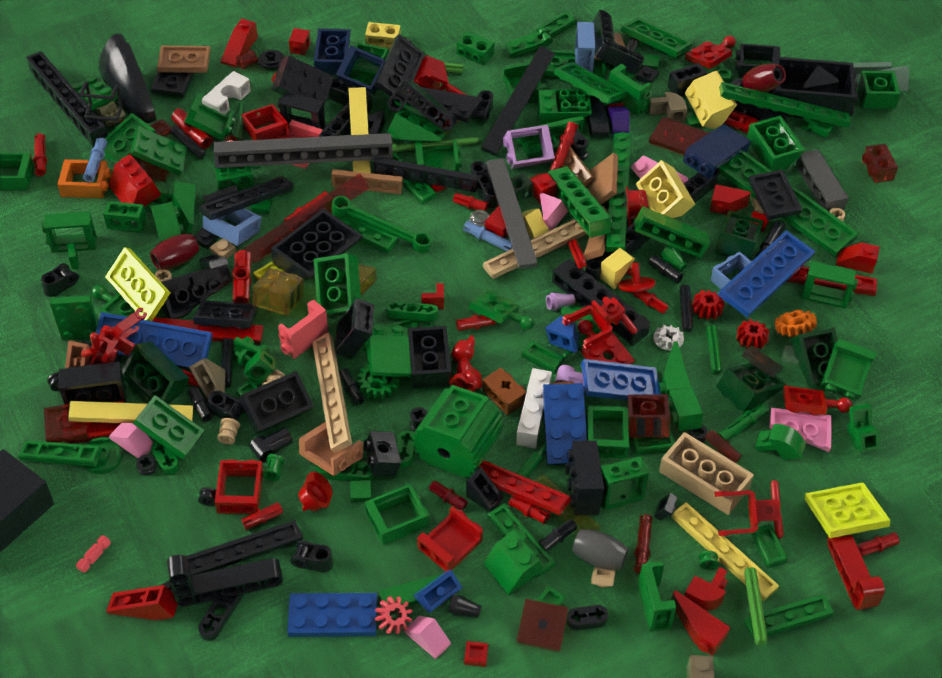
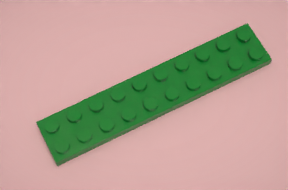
[718,151,859,257]

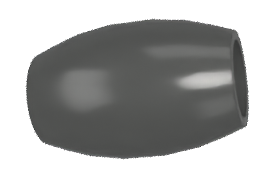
[572,529,629,571]

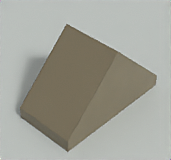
[190,358,225,400]

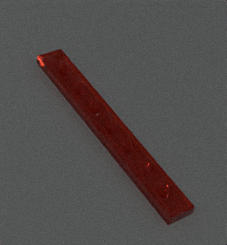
[243,173,369,264]

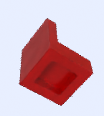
[421,283,444,310]

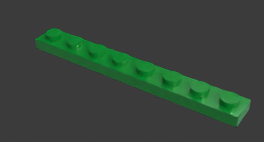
[719,82,851,128]

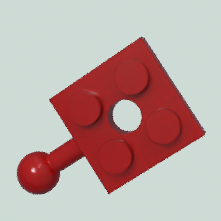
[685,35,736,69]
[577,319,635,365]
[783,385,853,416]

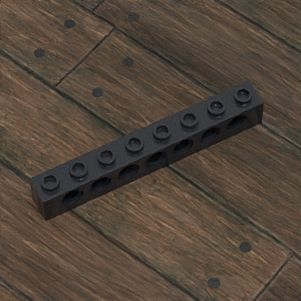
[26,51,108,148]

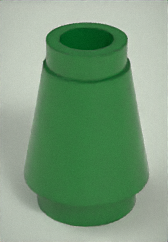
[661,246,687,272]

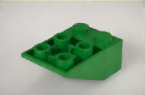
[537,89,592,125]

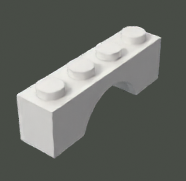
[516,368,552,449]

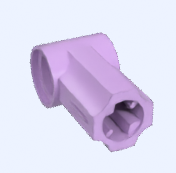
[555,365,585,391]

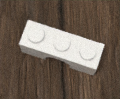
[202,71,251,115]

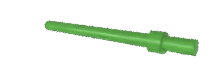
[392,137,478,154]

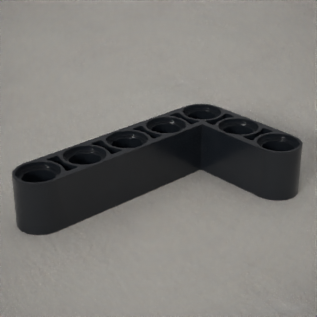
[593,10,644,74]
[319,78,372,137]
[167,555,283,607]

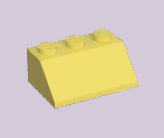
[685,71,737,129]
[636,160,695,218]

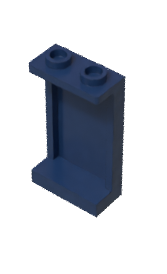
[683,124,751,179]

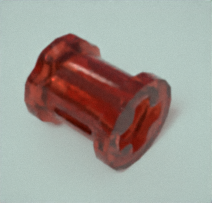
[236,49,258,70]

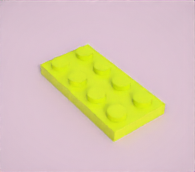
[106,247,170,321]

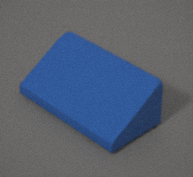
[413,570,463,613]

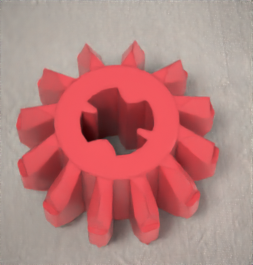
[375,596,412,634]

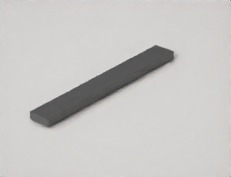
[486,158,537,270]

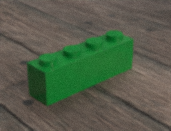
[635,206,709,258]

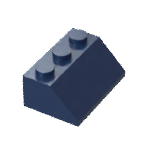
[314,28,351,76]

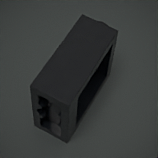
[735,43,780,78]
[278,92,326,130]
[335,298,374,360]

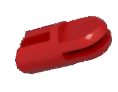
[723,110,759,133]

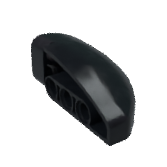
[99,34,157,124]

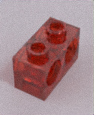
[862,144,898,183]

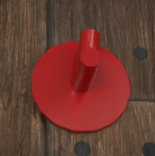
[618,262,656,292]

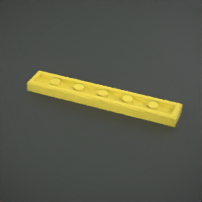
[349,87,371,173]
[69,401,193,423]
[671,502,779,602]

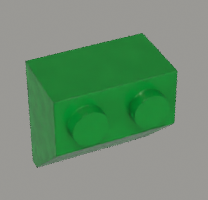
[483,530,543,596]

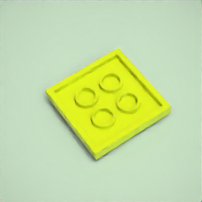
[805,482,890,538]

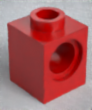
[288,28,311,55]

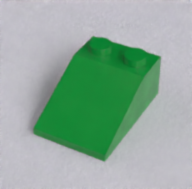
[387,108,449,141]
[365,324,412,377]

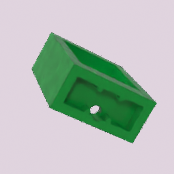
[349,42,388,86]
[0,152,34,190]
[42,211,97,253]
[801,261,858,309]
[586,405,629,458]
[601,456,649,510]
[364,484,430,545]

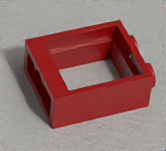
[241,104,290,140]
[215,459,263,514]

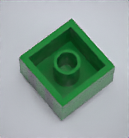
[857,71,900,109]

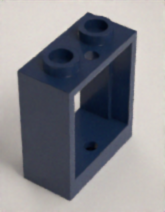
[336,46,385,96]

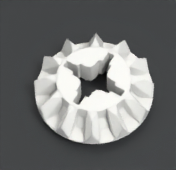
[653,324,684,351]

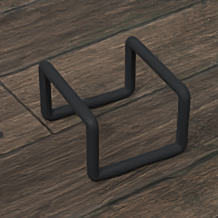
[80,81,123,121]

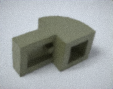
[95,101,125,128]

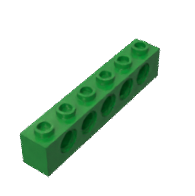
[548,166,612,238]

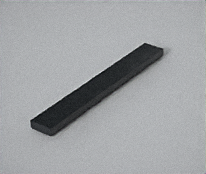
[481,46,555,156]

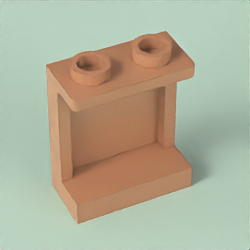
[299,422,363,476]

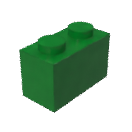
[151,202,184,243]
[666,387,703,431]

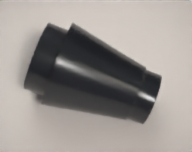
[448,594,482,618]

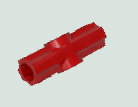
[171,108,213,149]
[232,250,252,303]

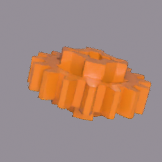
[775,310,817,337]

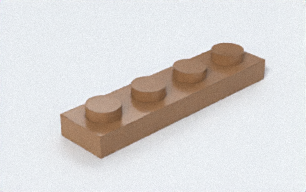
[331,169,403,195]

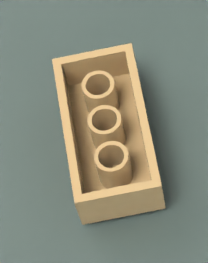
[659,432,754,515]

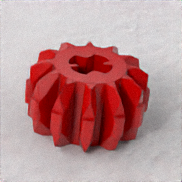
[692,289,725,321]
[736,318,769,351]

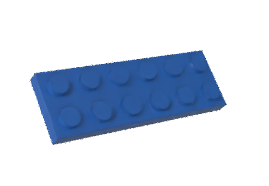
[718,230,816,318]
[96,312,213,369]

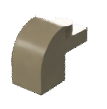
[648,92,687,123]

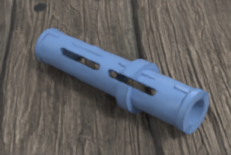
[83,138,107,182]
[463,220,512,251]

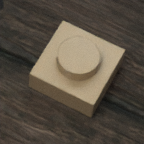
[210,238,236,258]
[591,567,616,587]

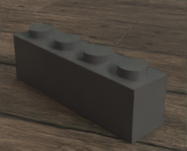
[796,149,848,211]

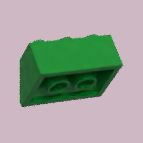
[747,116,805,171]

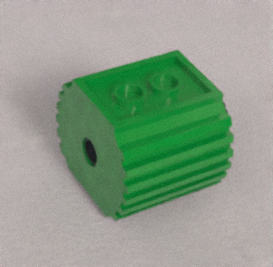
[412,385,504,477]

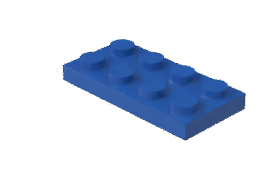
[581,359,662,404]
[542,383,587,465]
[287,593,377,637]

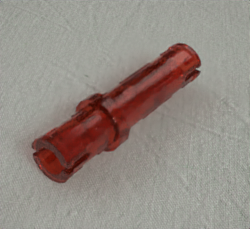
[634,514,653,574]

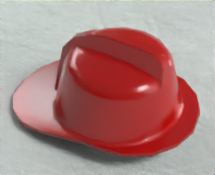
[626,186,648,227]
[298,472,333,512]

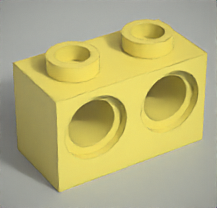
[365,22,401,50]

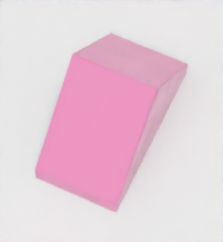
[540,193,568,231]
[109,422,153,458]
[404,616,451,659]

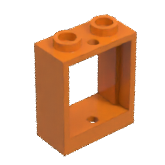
[57,159,111,198]

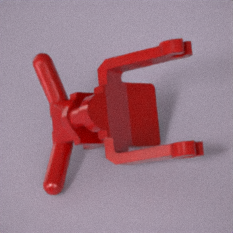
[562,297,637,350]
[81,308,147,362]
[715,480,784,539]

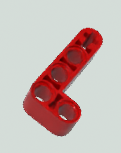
[827,534,885,610]

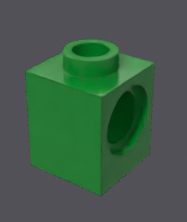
[244,349,276,385]

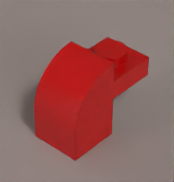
[684,567,728,611]

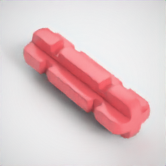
[76,535,111,573]

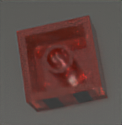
[628,394,670,438]

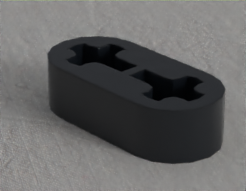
[567,605,608,630]

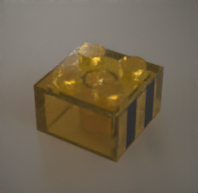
[252,268,304,315]

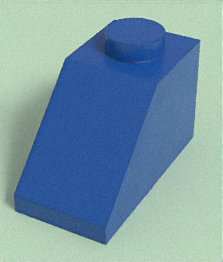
[545,316,579,353]

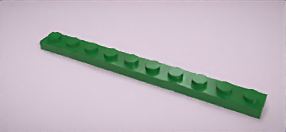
[606,132,631,252]

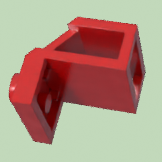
[408,55,449,93]

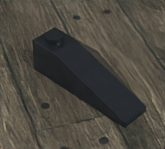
[161,264,232,319]

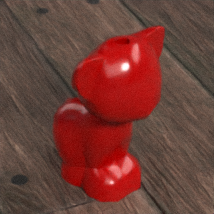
[449,335,483,392]

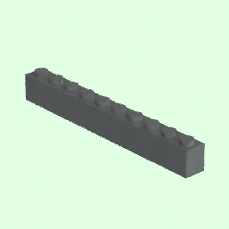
[214,133,393,168]

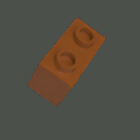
[482,368,526,416]

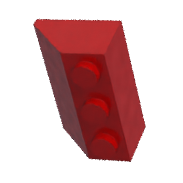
[108,154,161,207]

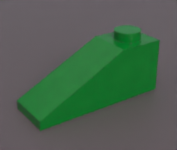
[168,181,196,234]
[659,341,691,402]

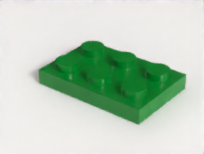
[71,76,118,110]
[104,113,157,164]
[131,126,187,176]
[50,296,98,341]
[132,395,204,459]

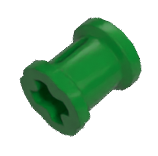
[262,454,285,481]

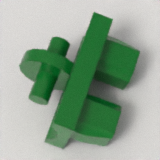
[233,336,269,368]

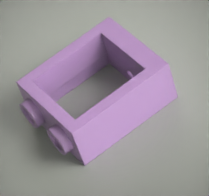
[503,125,555,169]

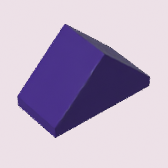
[607,106,630,138]

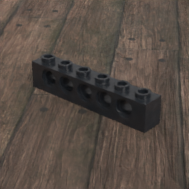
[552,259,650,346]

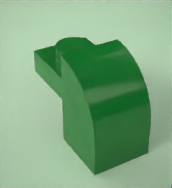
[847,404,880,453]
[755,424,806,460]

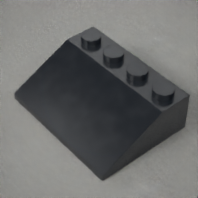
[271,209,363,279]

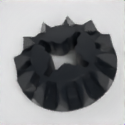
[258,50,284,70]

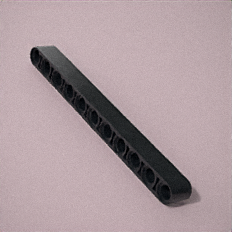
[585,168,719,281]

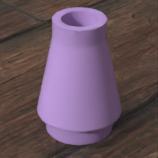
[546,293,575,311]

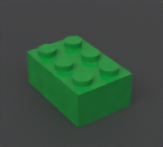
[314,254,361,317]

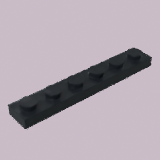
[373,156,478,193]
[199,176,294,220]
[186,520,303,575]

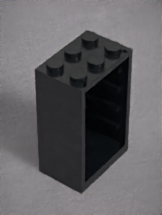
[767,56,858,118]
[0,449,54,552]

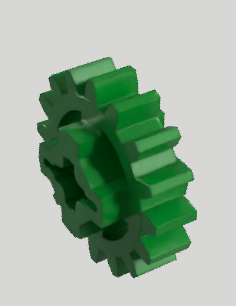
[358,364,400,400]

